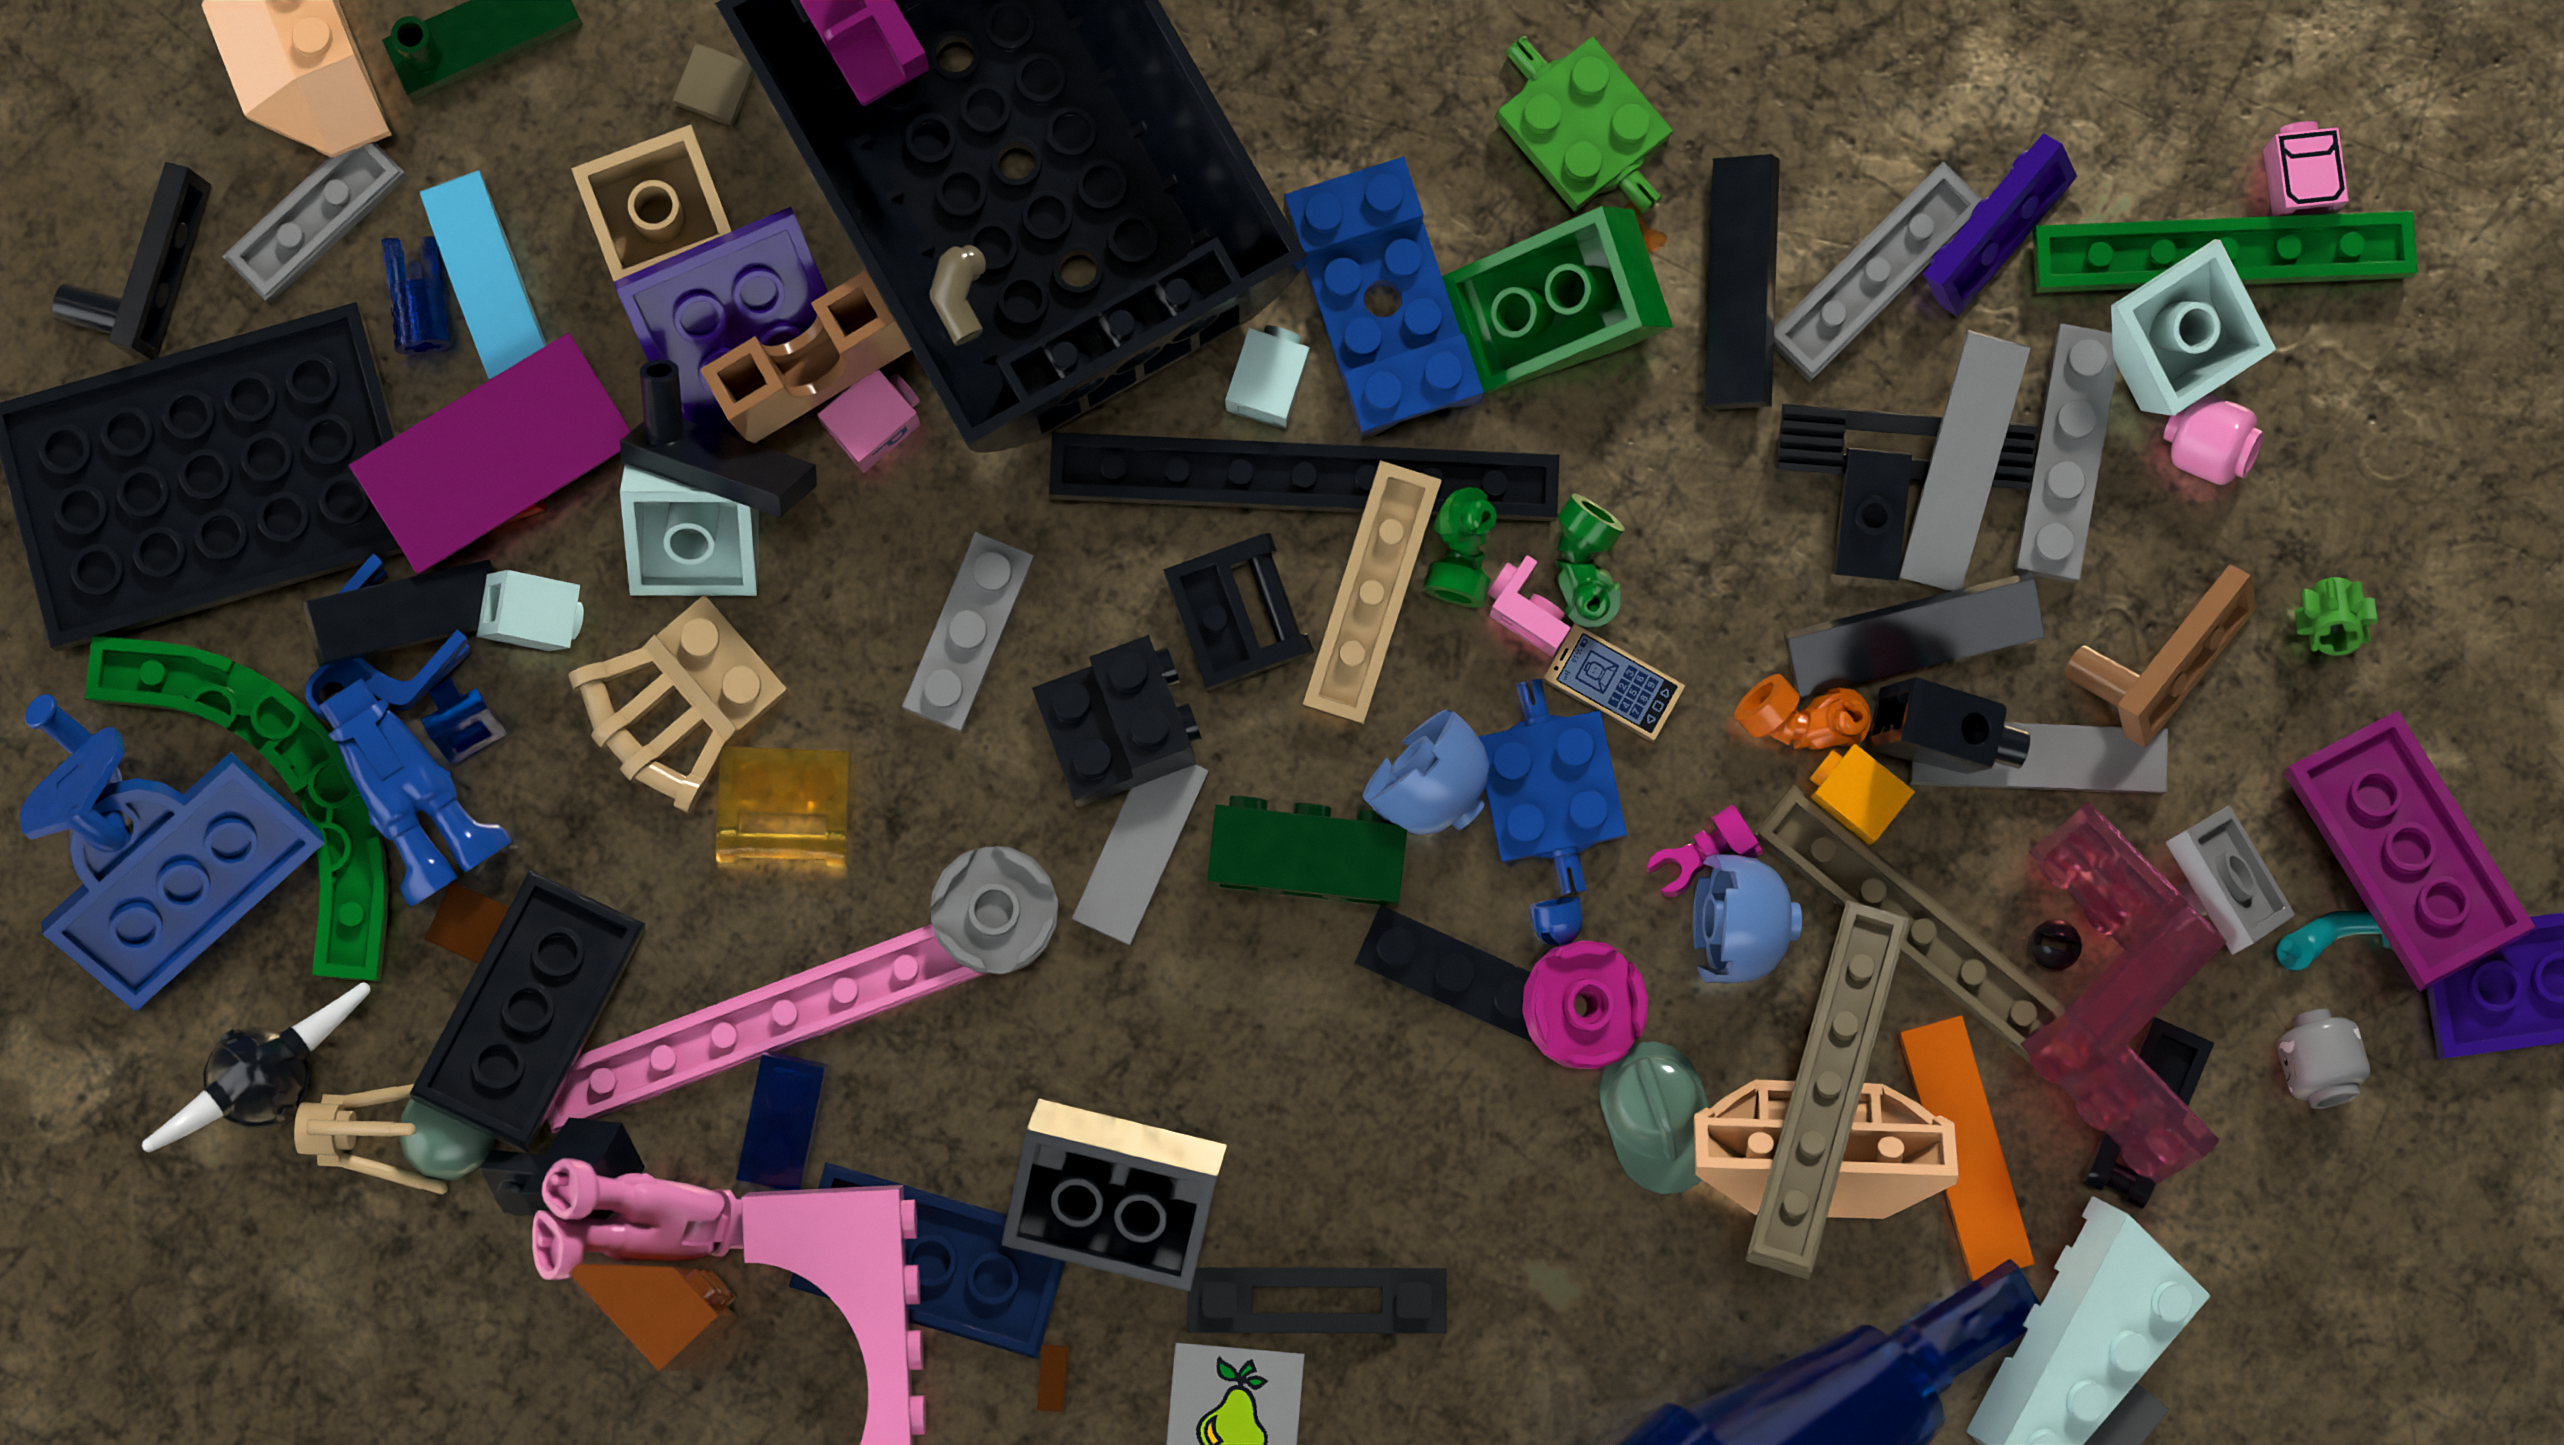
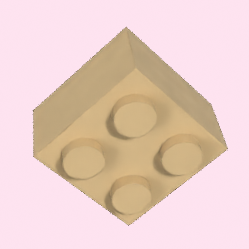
[571,124,732,281]

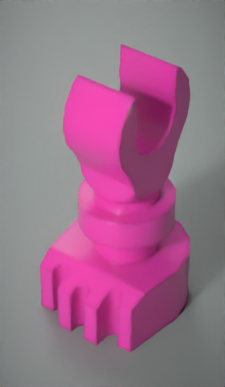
[1647,804,1764,897]

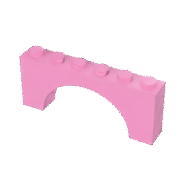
[741,1185,926,1445]

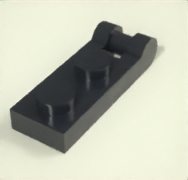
[2082,1017,2214,1209]

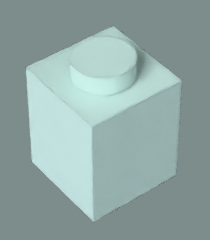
[1225,325,1310,431]
[477,570,584,651]

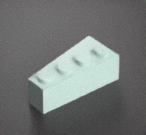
[1966,1196,2211,1445]

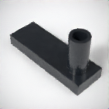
[52,162,211,361]
[620,359,817,518]

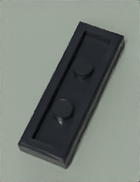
[302,559,494,667]

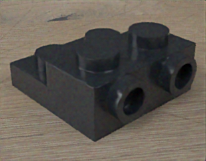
[1032,635,1202,808]

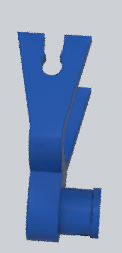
[305,553,472,722]

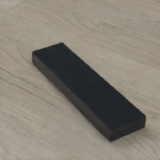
[1705,154,1780,409]
[1783,572,2045,698]

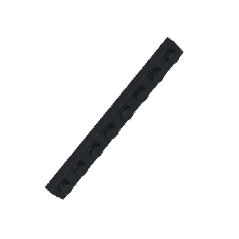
[1049,432,1560,521]

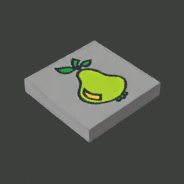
[1166,1343,1305,1445]

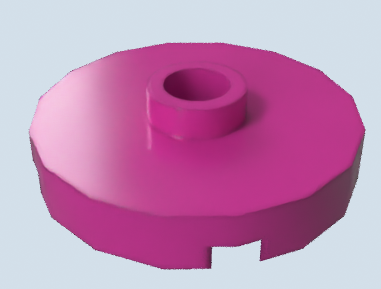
[1522,940,1648,1069]

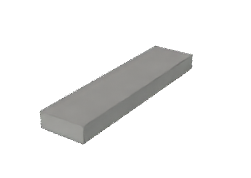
[1774,162,1982,383]
[1899,330,2031,591]
[1909,723,2168,795]

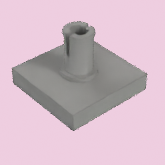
[2156,805,2295,955]

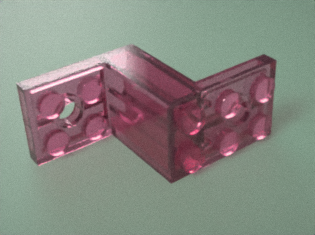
[2020,801,2227,1184]

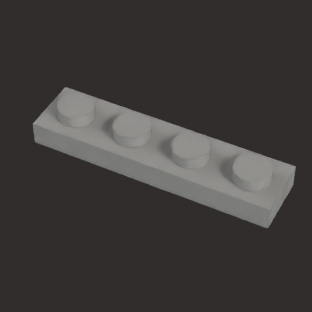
[2013,323,2117,584]

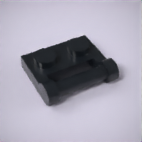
[1163,533,1315,691]

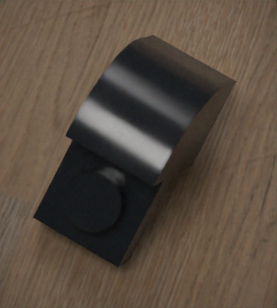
[479,1117,645,1219]

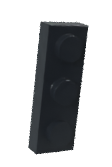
[1354,905,1532,1043]

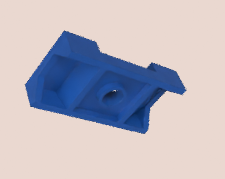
[1284,156,1484,440]

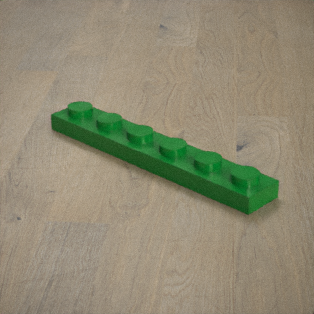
[2032,211,2418,293]

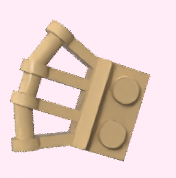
[568,594,789,813]

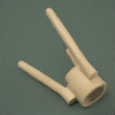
[294,1084,448,1194]

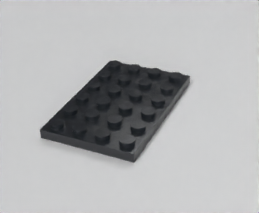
[0,302,403,652]

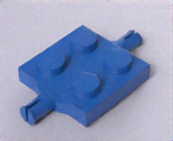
[1478,679,1628,896]

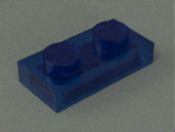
[736,1051,828,1190]
[1902,1259,2041,1387]

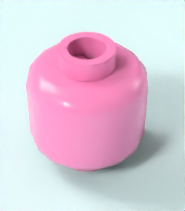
[2163,393,2264,485]

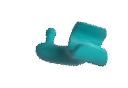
[2277,911,2393,971]

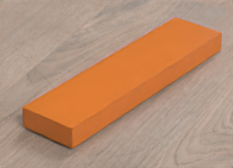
[1898,1015,2035,1282]

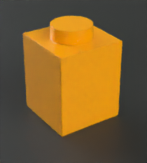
[1809,744,1915,846]

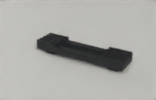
[1776,404,2038,490]
[1187,1267,1447,1333]

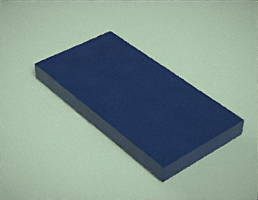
[789,1162,1066,1359]

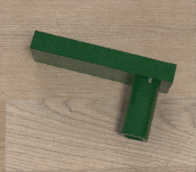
[382,0,583,101]

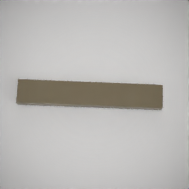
[1754,785,2094,1080]
[1745,900,1909,1280]

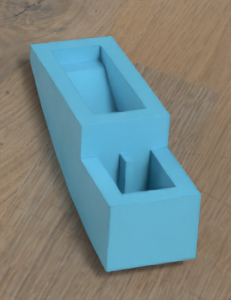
[420,169,547,379]

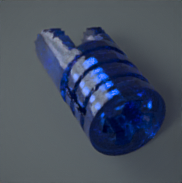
[381,236,452,355]

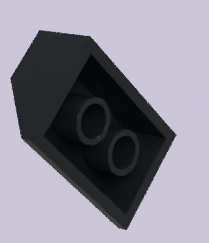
[1001,1099,1227,1291]

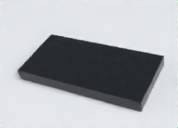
[410,870,646,1153]

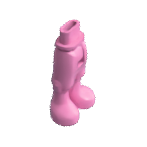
[532,1158,744,1280]

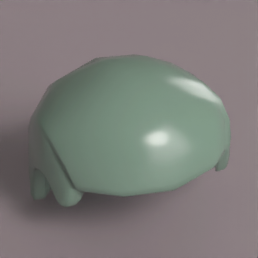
[398,1099,497,1181]

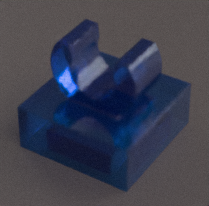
[421,678,507,765]

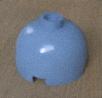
[1362,709,1490,835]
[1693,854,1802,984]

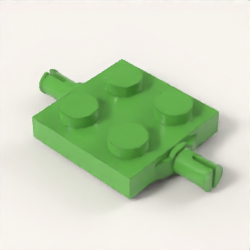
[1495,36,1673,215]

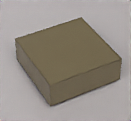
[672,43,755,127]

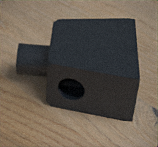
[1866,677,2030,774]

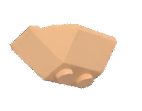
[201,0,392,158]
[1693,1080,1959,1219]

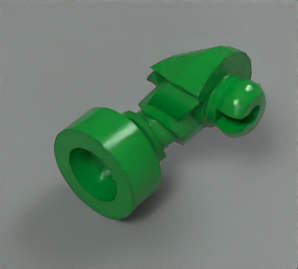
[1423,487,1497,608]
[1554,494,1625,627]

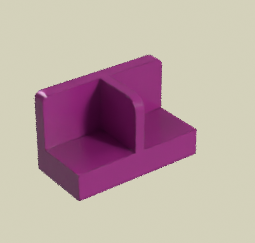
[799,0,929,105]

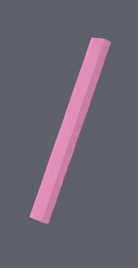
[547,924,984,1134]

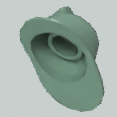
[1599,1041,1710,1195]

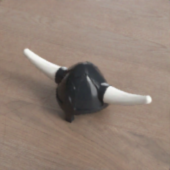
[142,982,371,1152]

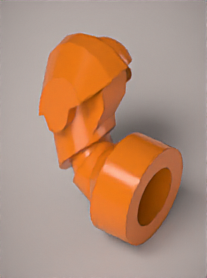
[1734,674,1871,750]

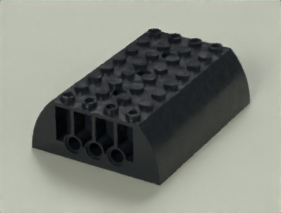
[715,0,1307,453]

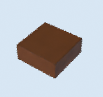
[424,881,509,964]
[1037,1344,1071,1412]

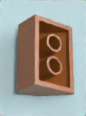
[569,1264,739,1372]

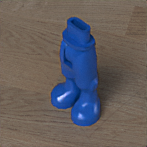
[318,678,513,908]

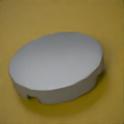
[931,846,1059,975]

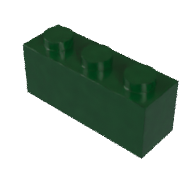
[1207,796,1407,908]

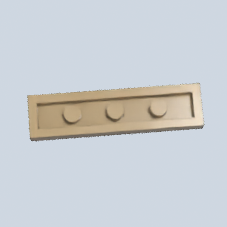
[1303,460,1441,724]

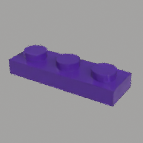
[1923,133,2077,317]

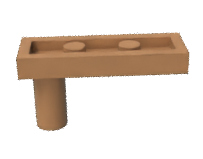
[2066,564,2257,748]

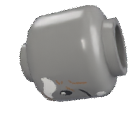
[2277,1009,2370,1109]

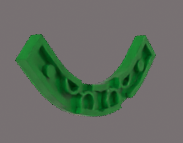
[84,636,389,982]

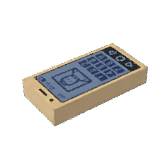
[1543,623,1686,743]

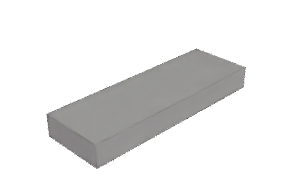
[223,142,408,305]
[1072,764,1209,947]

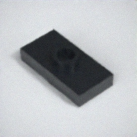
[1833,447,1913,581]

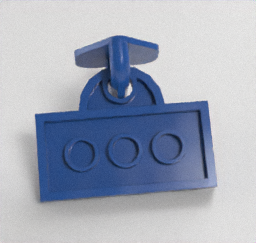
[20,694,324,1012]

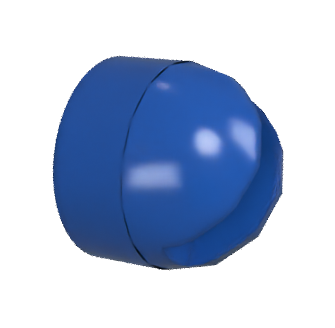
[1529,897,1583,945]

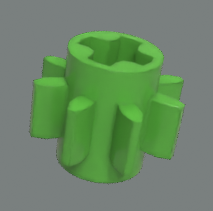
[2295,577,2378,656]

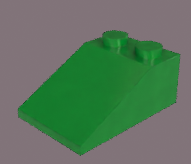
[1442,206,1673,394]

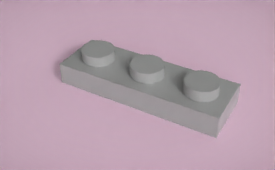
[902,532,1035,733]

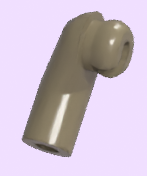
[930,245,986,346]

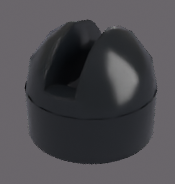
[2028,919,2082,972]

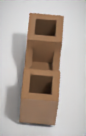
[700,270,911,443]

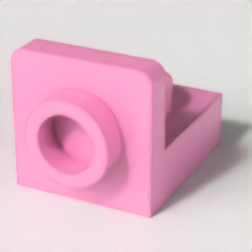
[1487,555,1571,658]

